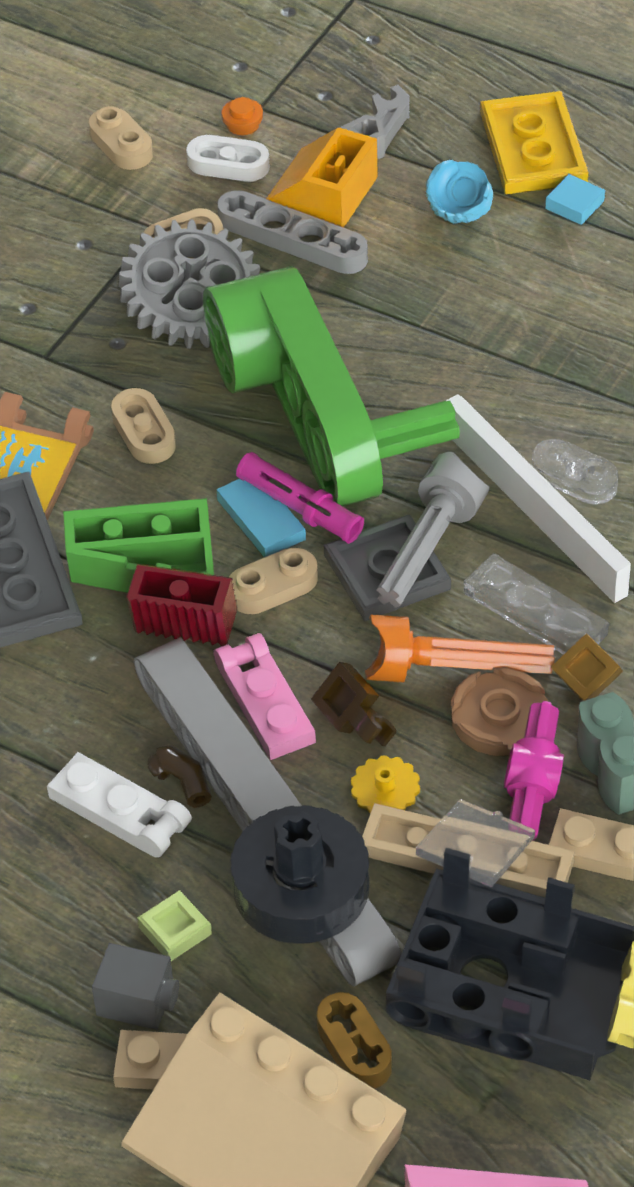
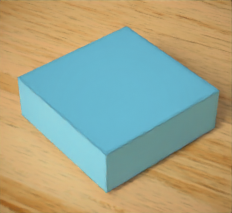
[545,174,605,225]

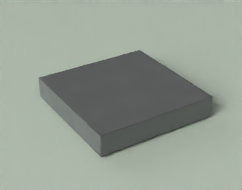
[324,514,451,621]

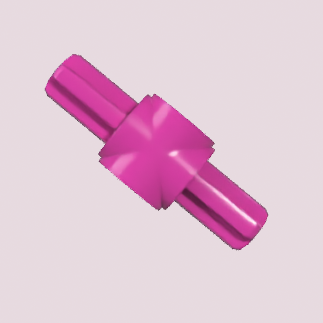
[504,701,564,841]

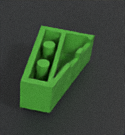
[63,498,214,593]

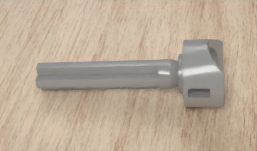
[376,452,490,608]

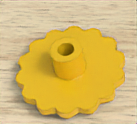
[351,755,420,814]

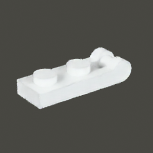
[47,752,192,857]

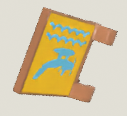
[0,392,94,521]

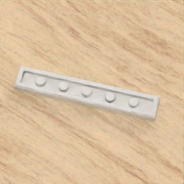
[446,394,631,603]

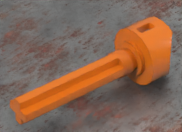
[365,614,555,682]

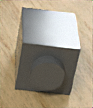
[92,943,179,1030]

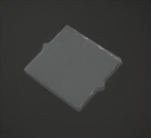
[415,799,535,887]

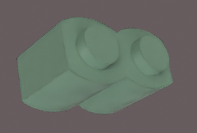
[577,692,634,815]

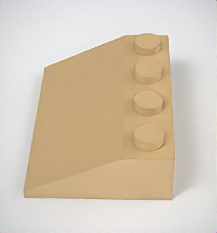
[122,992,407,1187]

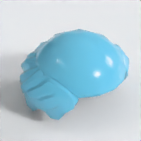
[426,160,493,224]

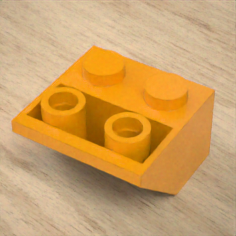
[266,127,378,228]

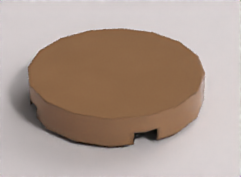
[451,667,548,756]

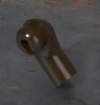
[147,745,212,808]

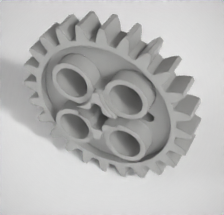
[118,219,260,349]

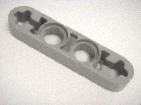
[217,190,368,274]

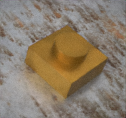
[551,633,623,701]

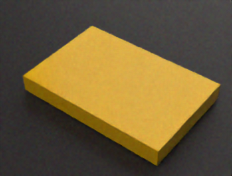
[480,91,589,194]

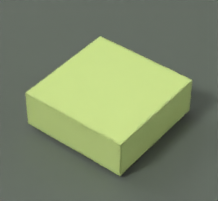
[137,890,212,961]

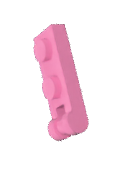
[214,633,316,760]

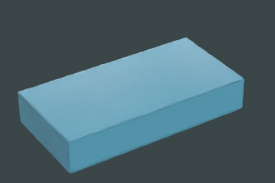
[216,479,306,557]

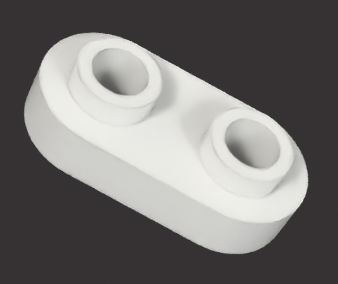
[186,135,270,182]

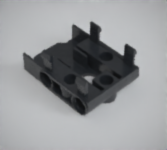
[385,848,634,1080]

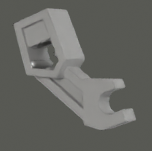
[339,85,409,160]

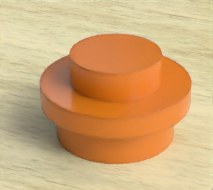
[222,97,263,135]

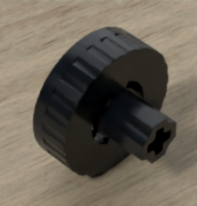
[230,805,370,944]

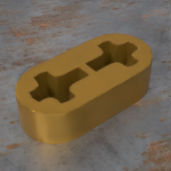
[317,992,392,1089]

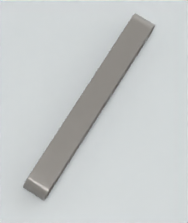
[134,638,401,986]

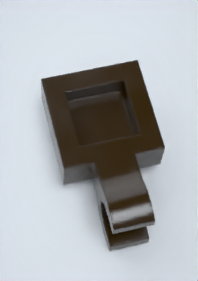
[311,661,397,746]

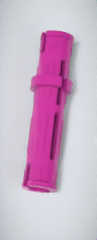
[236,452,364,544]

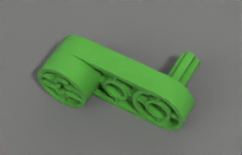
[203,266,460,506]

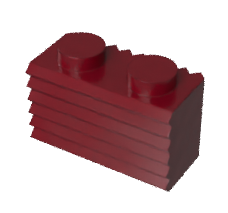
[127,564,237,647]

